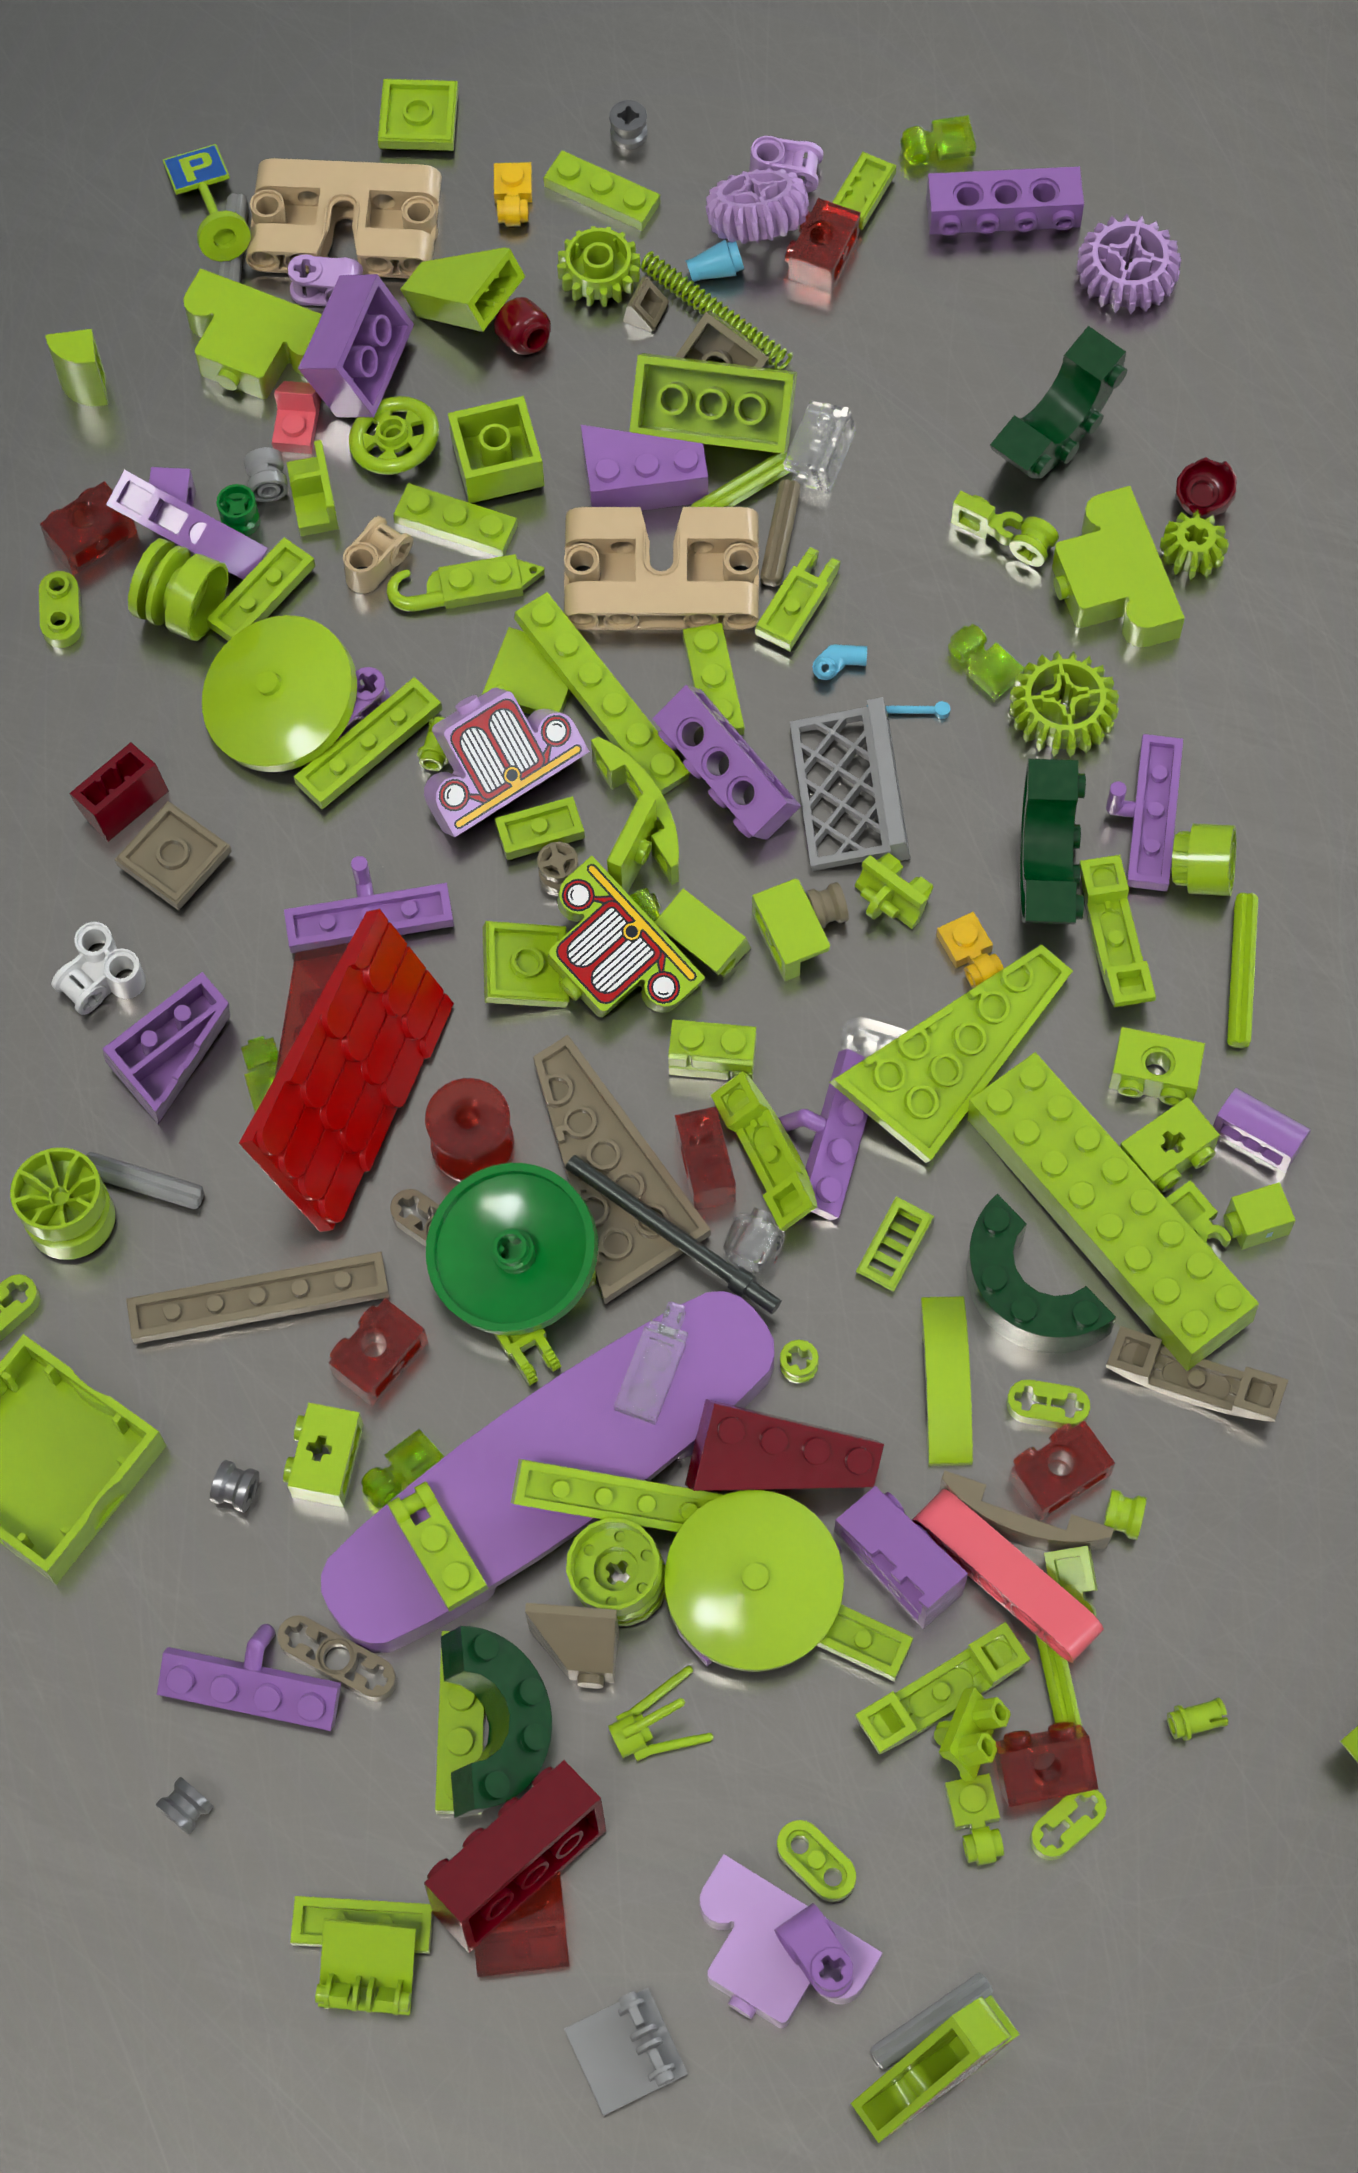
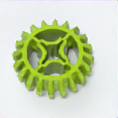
[1009,650,1119,758]

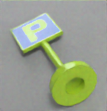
[163,144,251,262]

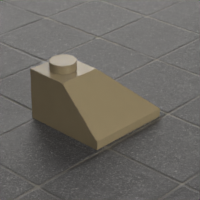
[675,310,769,368]
[525,1603,619,1689]

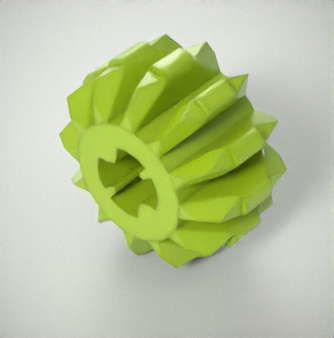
[1160,510,1229,581]

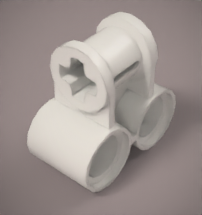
[51,922,146,1015]

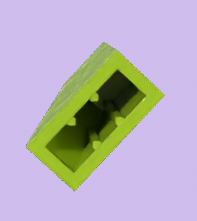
[400,247,525,332]

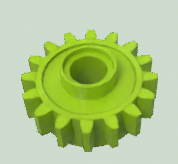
[557,226,641,307]

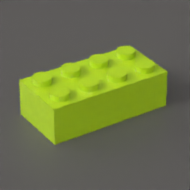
[629,353,797,454]

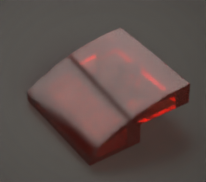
[475,1872,570,1977]

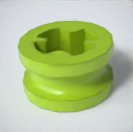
[780,1339,819,1383]

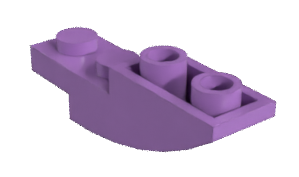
[106,470,269,580]

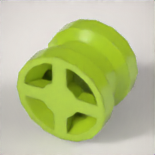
[1009,517,1059,567]
[1103,1489,1147,1540]

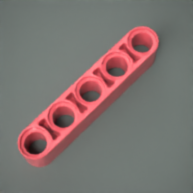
[912,1489,1104,1663]

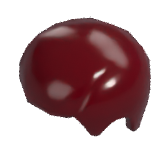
[1176,457,1237,519]

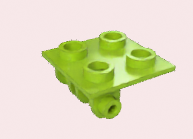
[315,1918,417,2016]

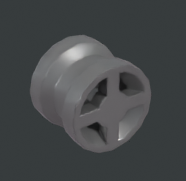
[609,100,648,150]
[210,1460,260,1513]
[155,1777,214,1835]

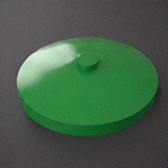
[426,1163,598,1335]

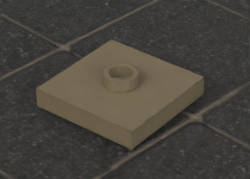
[115,801,232,910]

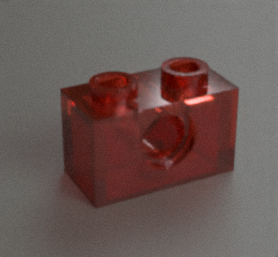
[785,198,861,294]
[40,481,137,576]
[675,1106,736,1210]
[328,1298,428,1406]
[1009,1420,1115,1521]
[995,1721,1098,1807]

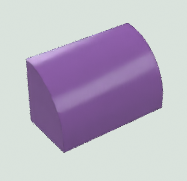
[1213,1088,1311,1173]

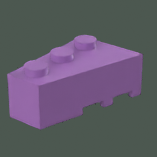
[581,425,708,511]
[102,972,230,1124]
[834,1486,968,1629]

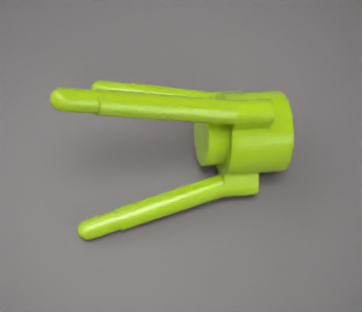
[608,1666,713,1762]

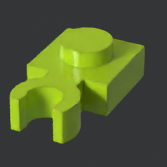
[1166,1180,1231,1252]
[1044,1546,1098,1617]

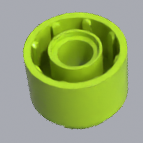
[1172,823,1237,896]

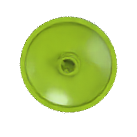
[202,615,357,772]
[664,1490,844,1672]

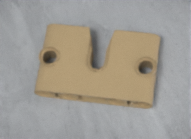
[246,158,442,278]
[564,507,759,630]

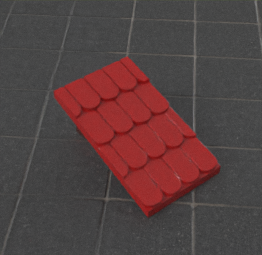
[239,909,454,1232]

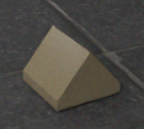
[623,276,670,332]

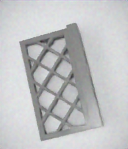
[790,697,911,871]

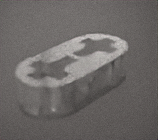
[841,1017,907,1058]

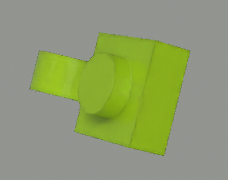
[951,491,1023,546]

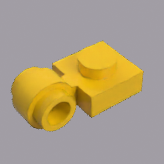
[494,162,532,227]
[936,911,1004,988]

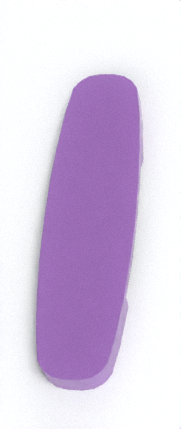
[321,1291,774,1653]

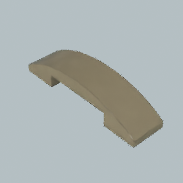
[1107,1326,1288,1422]
[939,1470,1114,1552]

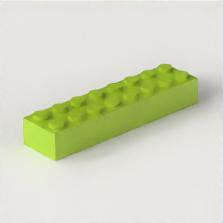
[967,1052,1259,1371]

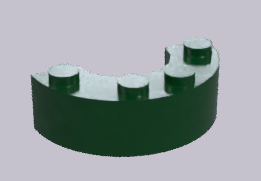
[990,326,1128,478]
[1020,759,1086,925]
[966,1193,1116,1353]
[441,1626,552,1818]

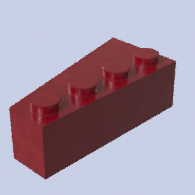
[685,1399,884,1491]

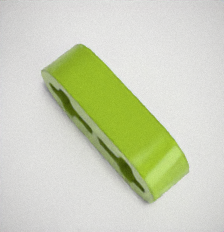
[0,1274,40,1342]
[1006,1380,1090,1430]
[1030,1786,1107,1861]

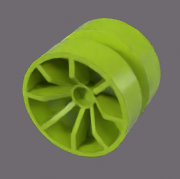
[10,1148,115,1260]

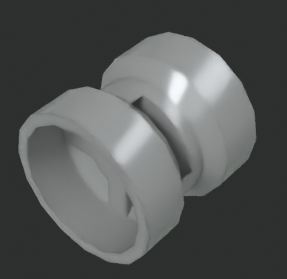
[244,447,288,502]

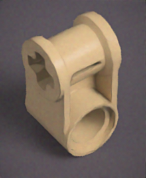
[343,516,413,594]

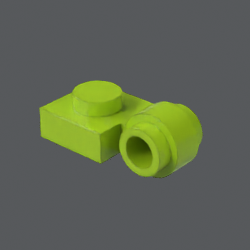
[944,1773,1004,1866]

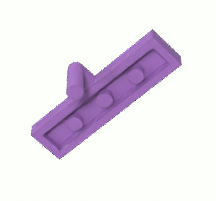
[1106,734,1183,891]
[284,856,454,953]
[778,1048,868,1221]
[157,1624,341,1731]

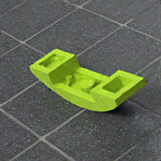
[591,737,679,885]
[1079,855,1156,1007]
[710,1071,817,1231]
[921,1296,973,1466]
[855,1622,1031,1755]

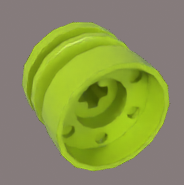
[128,538,228,641]
[566,1518,665,1626]

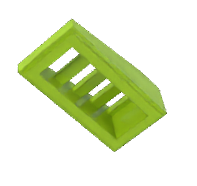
[856,1196,935,1292]

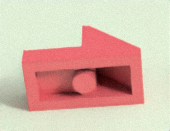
[272,381,321,454]

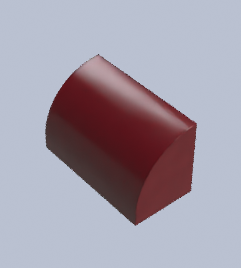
[69,742,169,842]

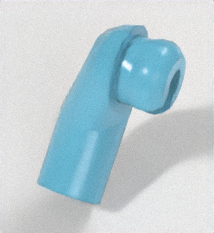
[812,644,867,680]

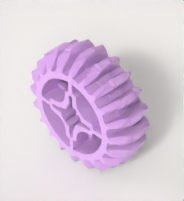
[706,168,809,244]
[1077,214,1181,315]

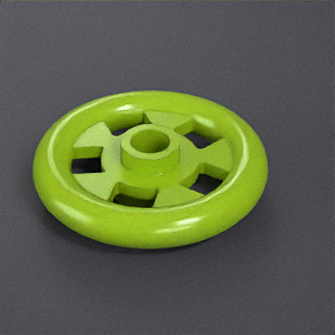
[349,396,439,475]

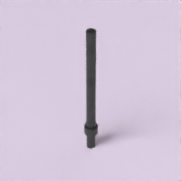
[565,1155,782,1314]

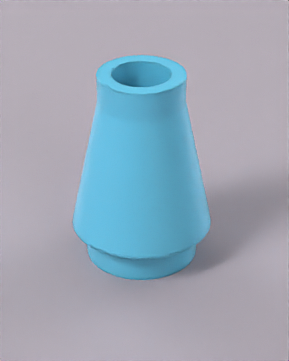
[686,239,745,282]

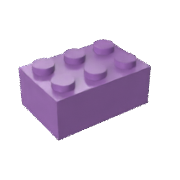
[298,274,414,417]

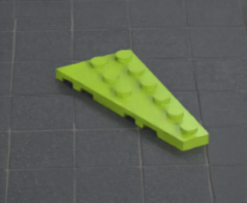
[829,944,1073,1163]

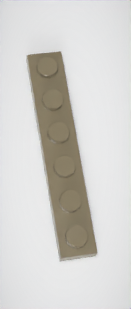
[126,1252,390,1344]

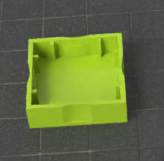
[0,1334,167,1585]

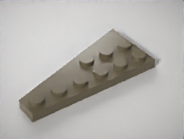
[533,1035,711,1304]

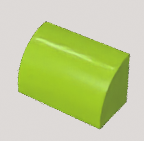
[45,329,108,406]

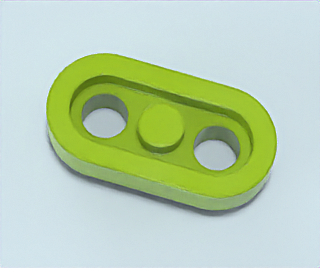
[39,571,82,648]
[777,1820,856,1902]

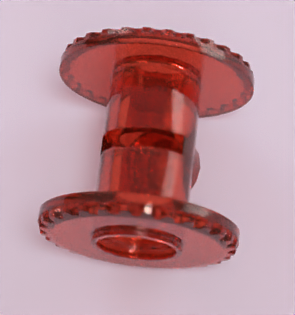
[425,1078,514,1182]

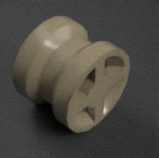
[537,842,579,893]
[805,882,849,928]

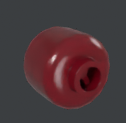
[494,297,551,355]

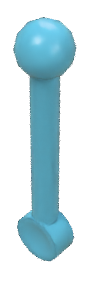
[867,701,951,719]

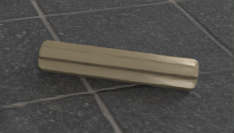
[760,479,800,587]

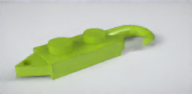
[386,554,545,612]

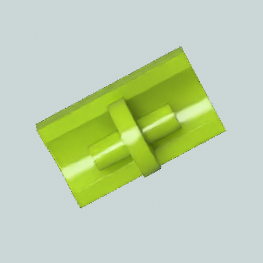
[854,853,933,929]
[934,1687,1011,1781]

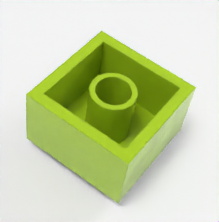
[448,396,545,503]

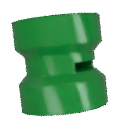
[216,484,260,537]

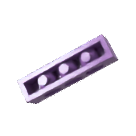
[926,166,1084,235]
[652,685,801,840]

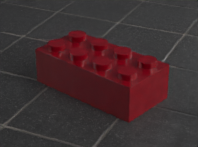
[424,1760,607,1953]

